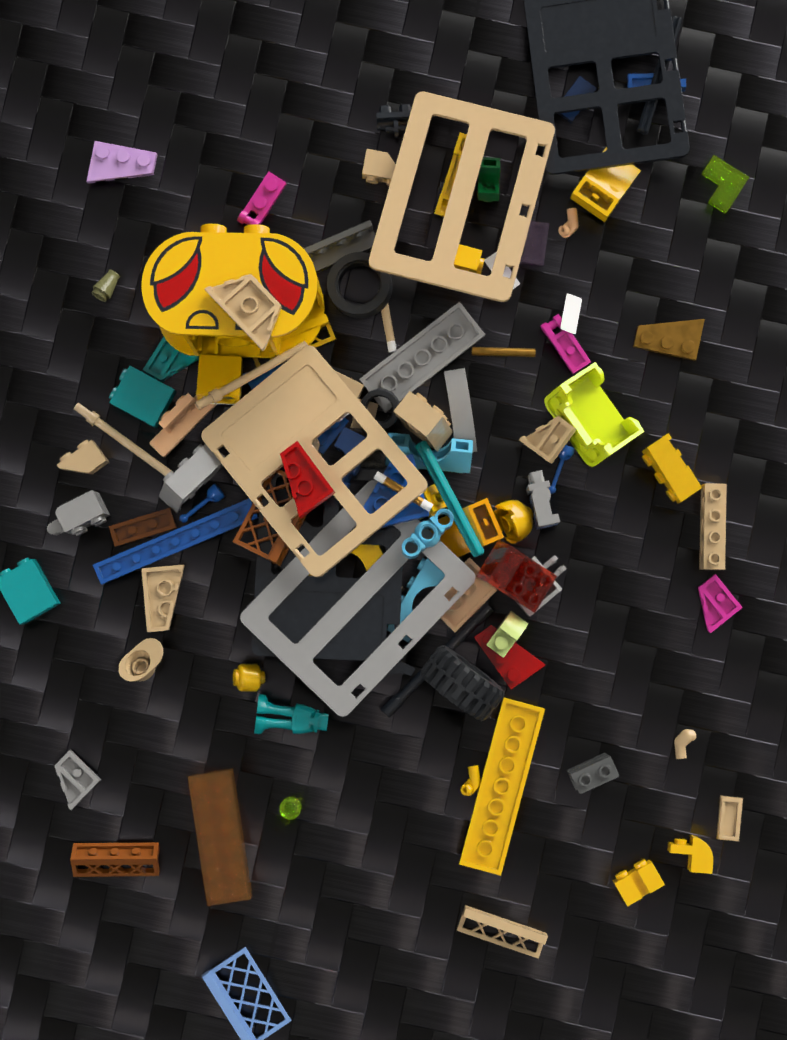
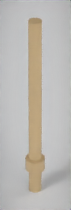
[195,341,308,410]
[74,403,174,476]

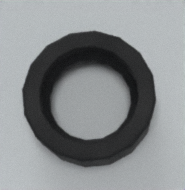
[361,388,399,429]

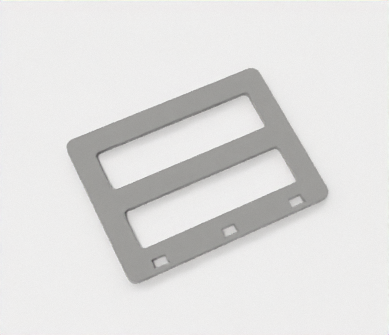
[240,480,476,717]

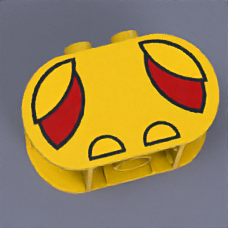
[142,224,325,358]

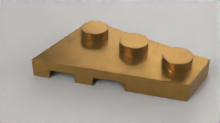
[633,319,705,361]

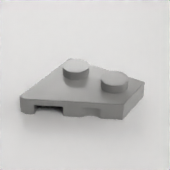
[55,750,101,810]

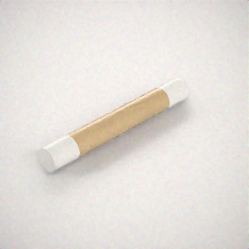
[378,290,397,353]

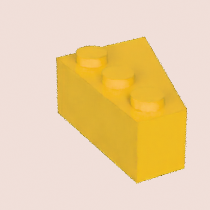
[642,433,702,503]

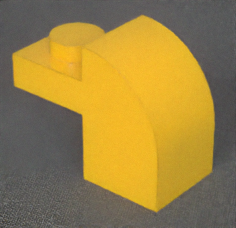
[667,835,713,874]

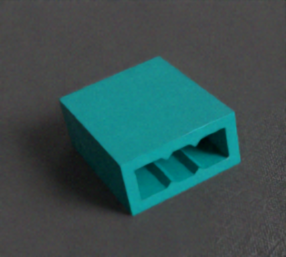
[109,366,177,429]
[0,558,61,625]

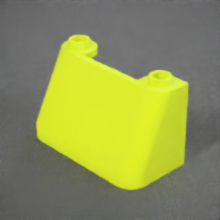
[544,362,645,467]

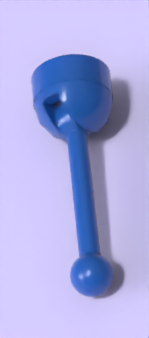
[549,445,575,494]
[179,483,225,523]

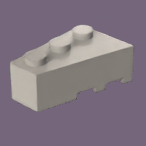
[159,444,225,514]

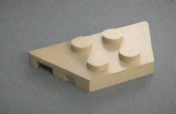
[205,274,282,351]

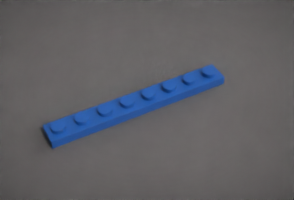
[93,498,258,585]

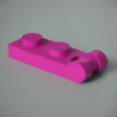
[237,171,287,225]
[540,314,591,374]

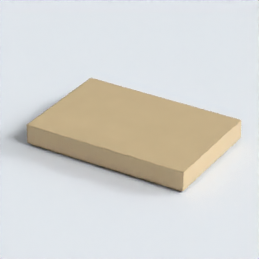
[440,557,500,632]

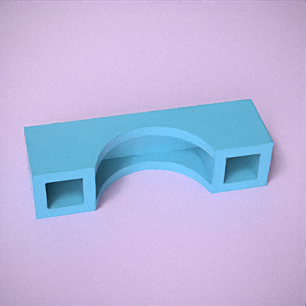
[385,433,473,473]
[387,558,445,643]

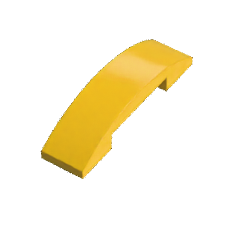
[434,132,467,217]

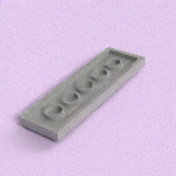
[359,302,485,413]

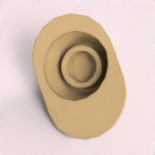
[118,638,163,682]

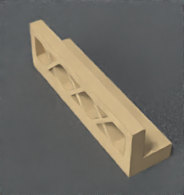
[457,905,548,959]

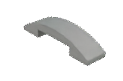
[444,368,477,452]

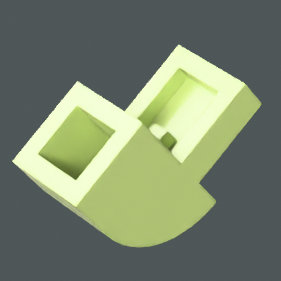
[486,611,528,658]

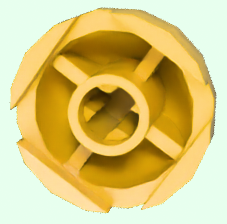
[493,500,534,544]

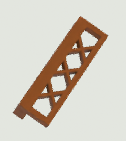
[70,842,160,877]

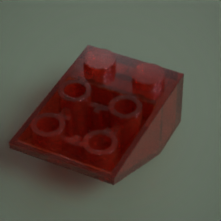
[476,540,557,613]

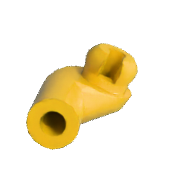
[460,765,481,796]

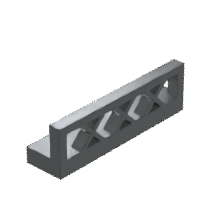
[304,220,376,274]

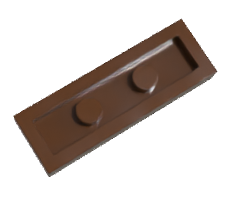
[109,508,177,547]

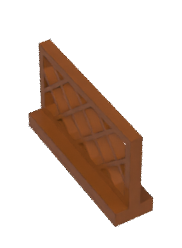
[233,469,307,566]

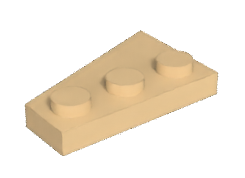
[142,564,185,632]

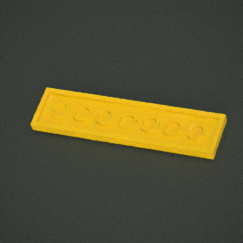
[459,698,545,876]

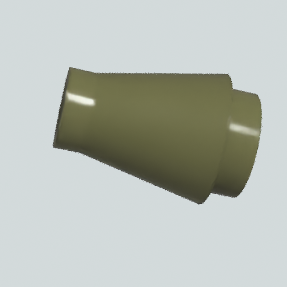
[91,270,120,302]

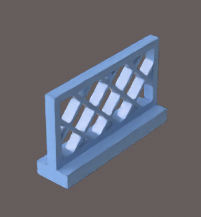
[201,947,292,1040]

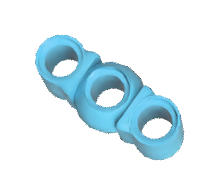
[402,509,454,559]

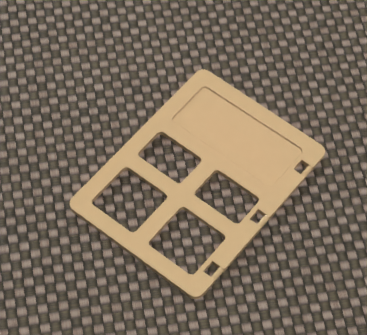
[201,345,428,578]

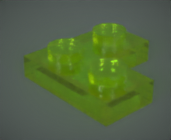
[702,155,749,214]

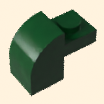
[477,157,500,202]

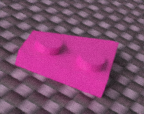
[698,574,743,633]

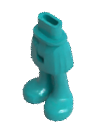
[254,694,329,734]

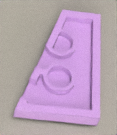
[86,141,157,183]

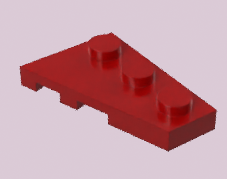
[280,441,336,519]
[474,625,545,689]

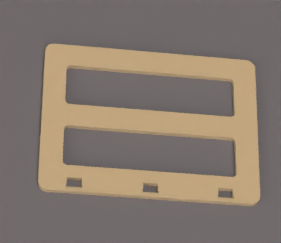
[369,91,555,302]

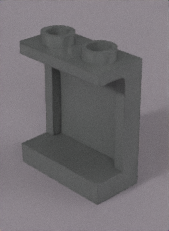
[566,753,619,794]

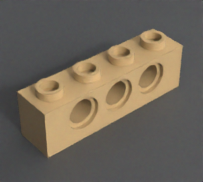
[699,483,727,570]

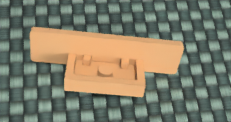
[150,393,217,457]

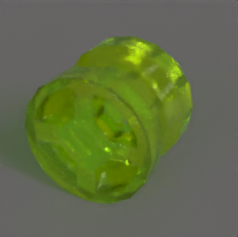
[279,797,302,820]

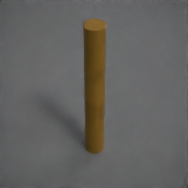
[472,347,536,357]

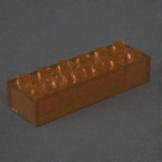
[188,768,252,906]

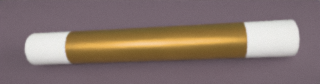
[373,471,434,512]

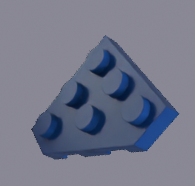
[363,454,429,528]

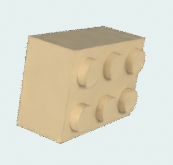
[393,391,453,452]

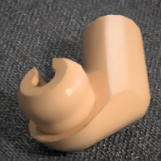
[558,208,579,238]

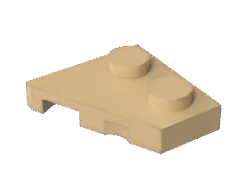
[519,416,577,464]

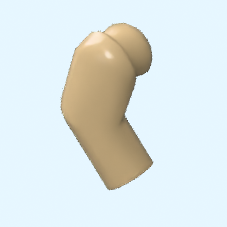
[674,729,696,759]

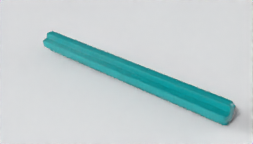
[415,441,484,557]

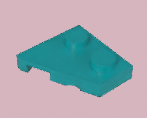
[143,337,199,382]

